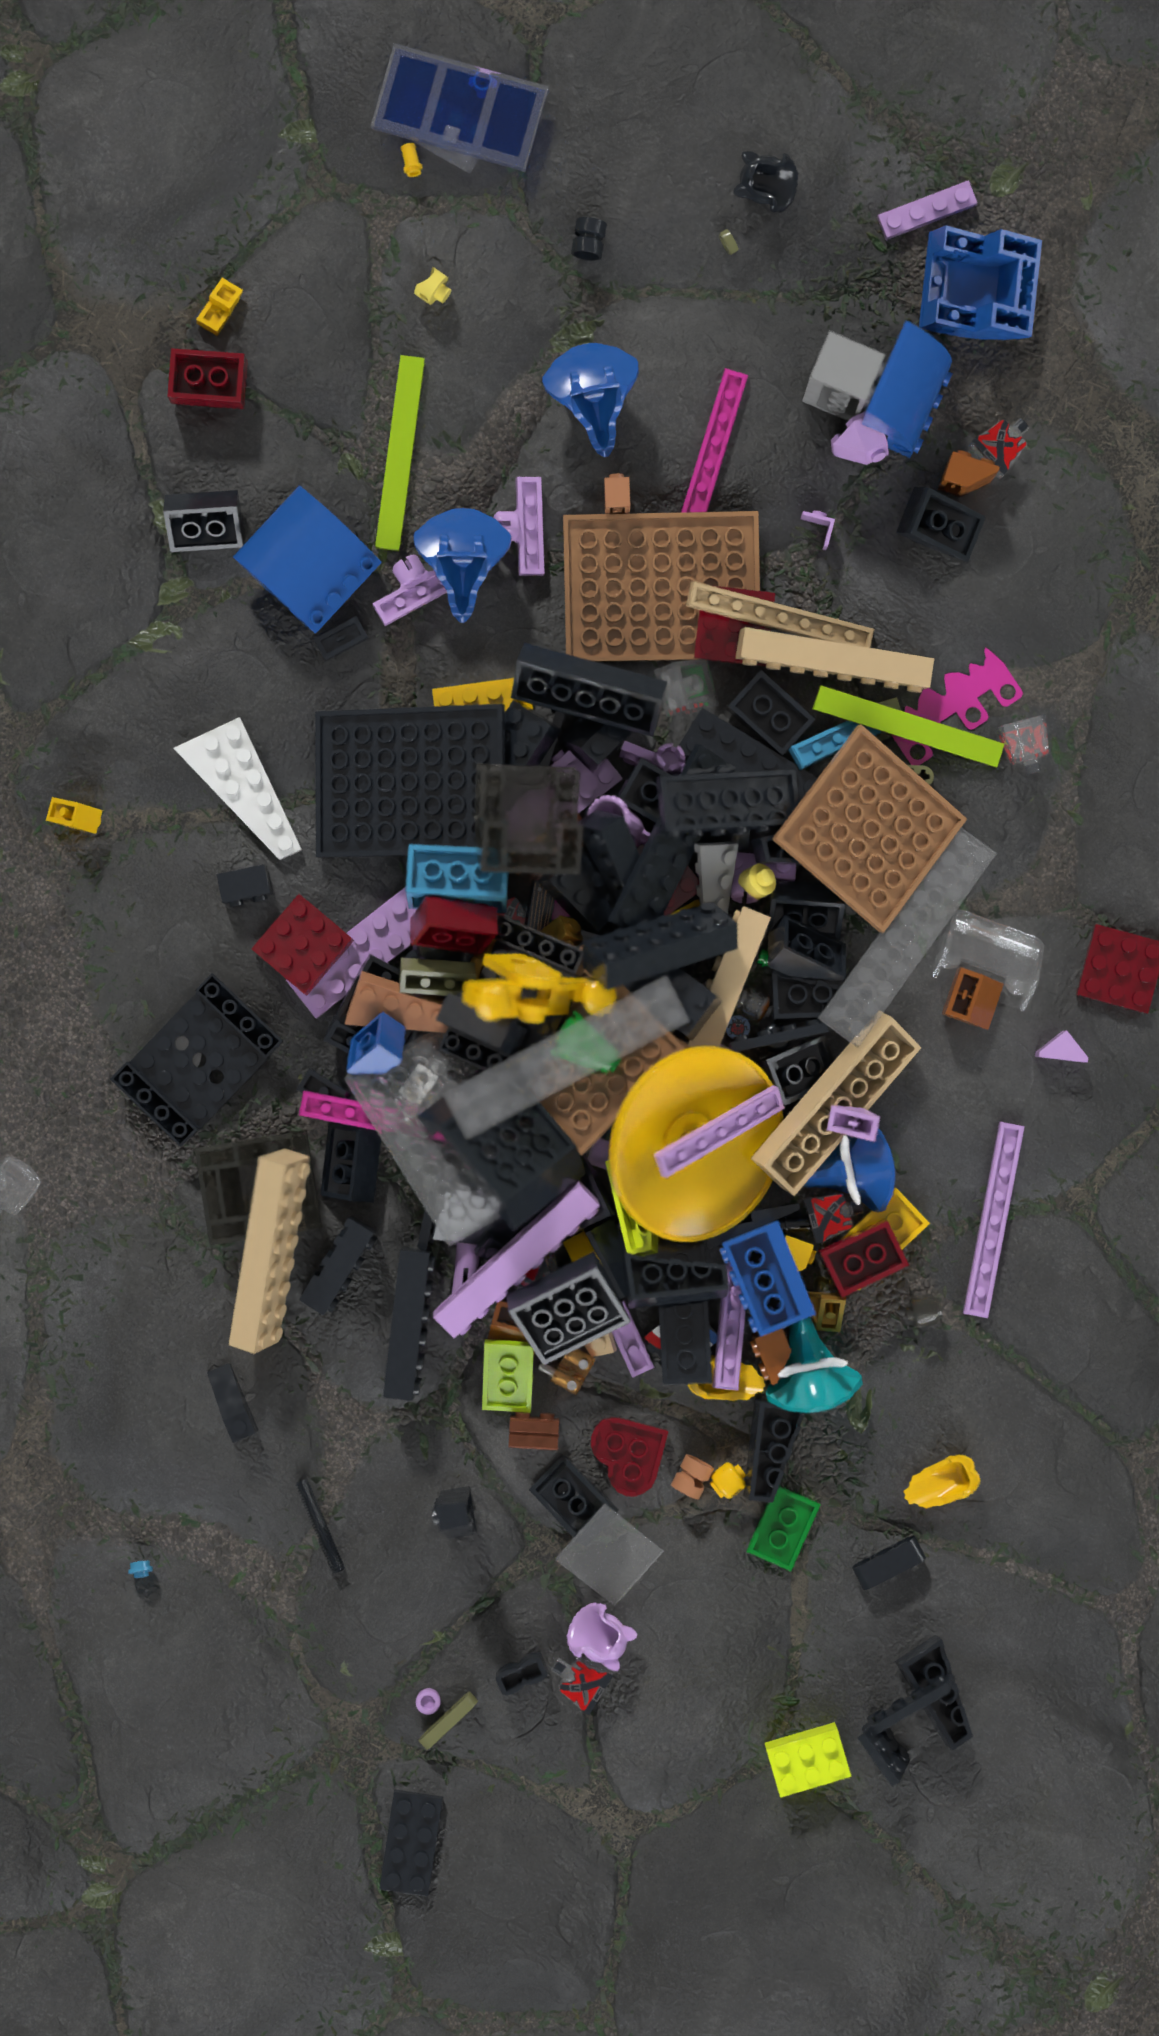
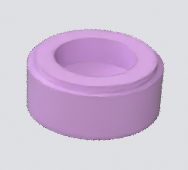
[416,1688,441,1715]

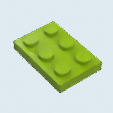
[482,1339,534,1413]

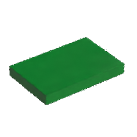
[746,1485,821,1572]

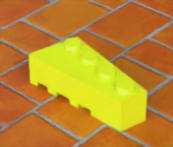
[605,1160,658,1256]

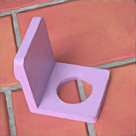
[801,511,835,550]

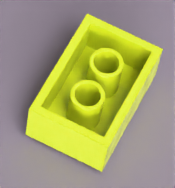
[765,1722,851,1798]

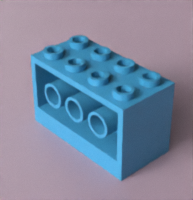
[406,845,509,913]

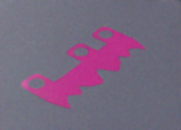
[891,648,1023,765]

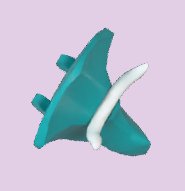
[766,1317,863,1413]

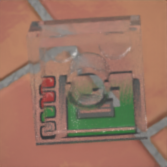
[654,659,719,717]

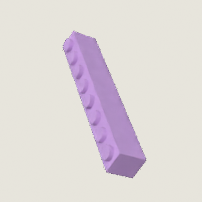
[433,1180,600,1338]

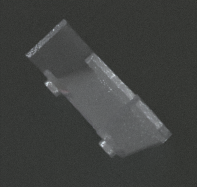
[932,910,1045,1012]

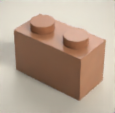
[604,474,630,514]

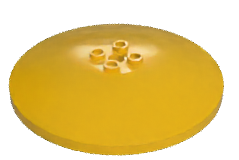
[610,1046,784,1242]

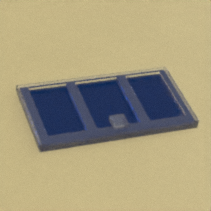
[371,43,549,172]

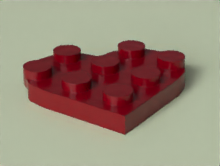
[591,1417,668,1497]

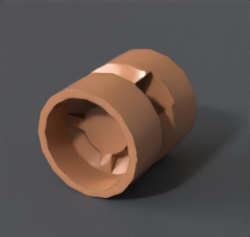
[671,1454,714,1500]

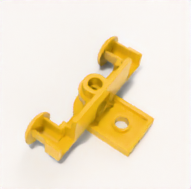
[463,953,616,1023]

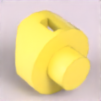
[414,266,451,305]
[738,863,776,900]

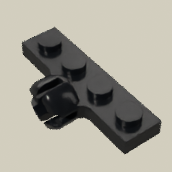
[729,1018,829,1052]

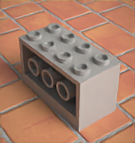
[802,331,886,421]

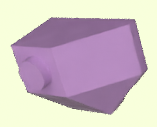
[831,410,889,465]

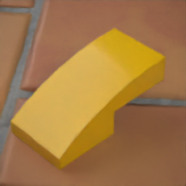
[196,278,243,336]

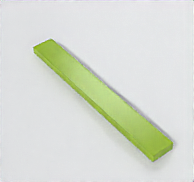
[375,355,425,552]
[812,686,1004,767]

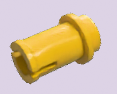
[400,143,423,177]

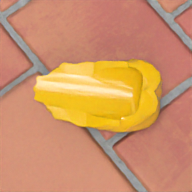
[687,1355,766,1401]
[903,1455,980,1509]

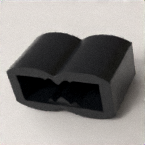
[495,1652,548,1695]

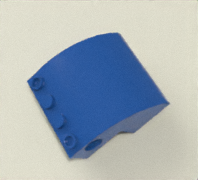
[919,225,1042,340]
[862,321,953,458]
[233,486,382,634]

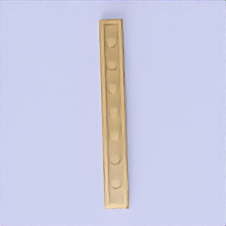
[686,581,874,648]

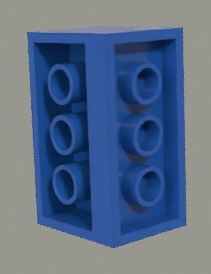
[720,1220,816,1337]

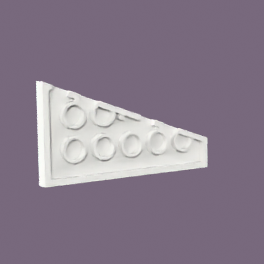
[174,717,302,860]

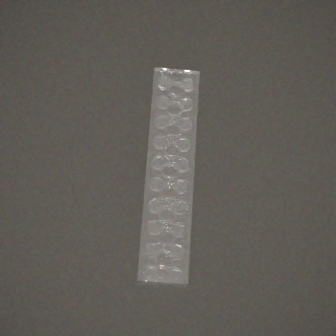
[818,827,997,1047]
[443,976,689,1139]

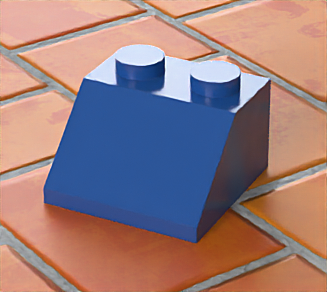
[346,1012,406,1074]

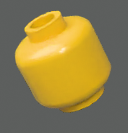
[710,1462,747,1499]

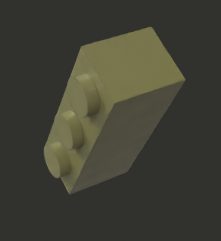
[399,958,476,996]

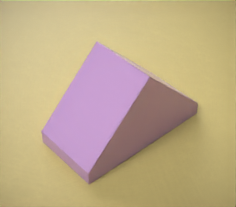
[1035,1030,1088,1063]
[827,1105,880,1141]

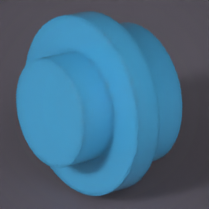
[128,1561,153,1578]

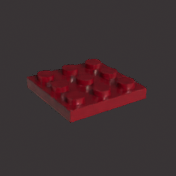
[694,585,775,667]
[251,894,354,996]
[1076,924,1159,1014]

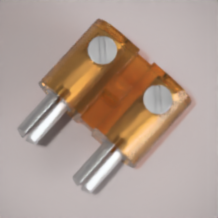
[538,1349,596,1395]

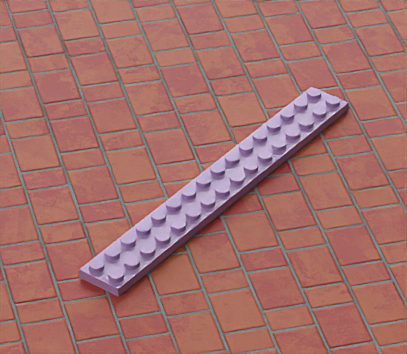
[286,757,623,1019]

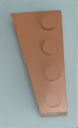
[345,971,448,1033]

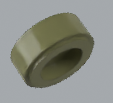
[719,229,739,255]

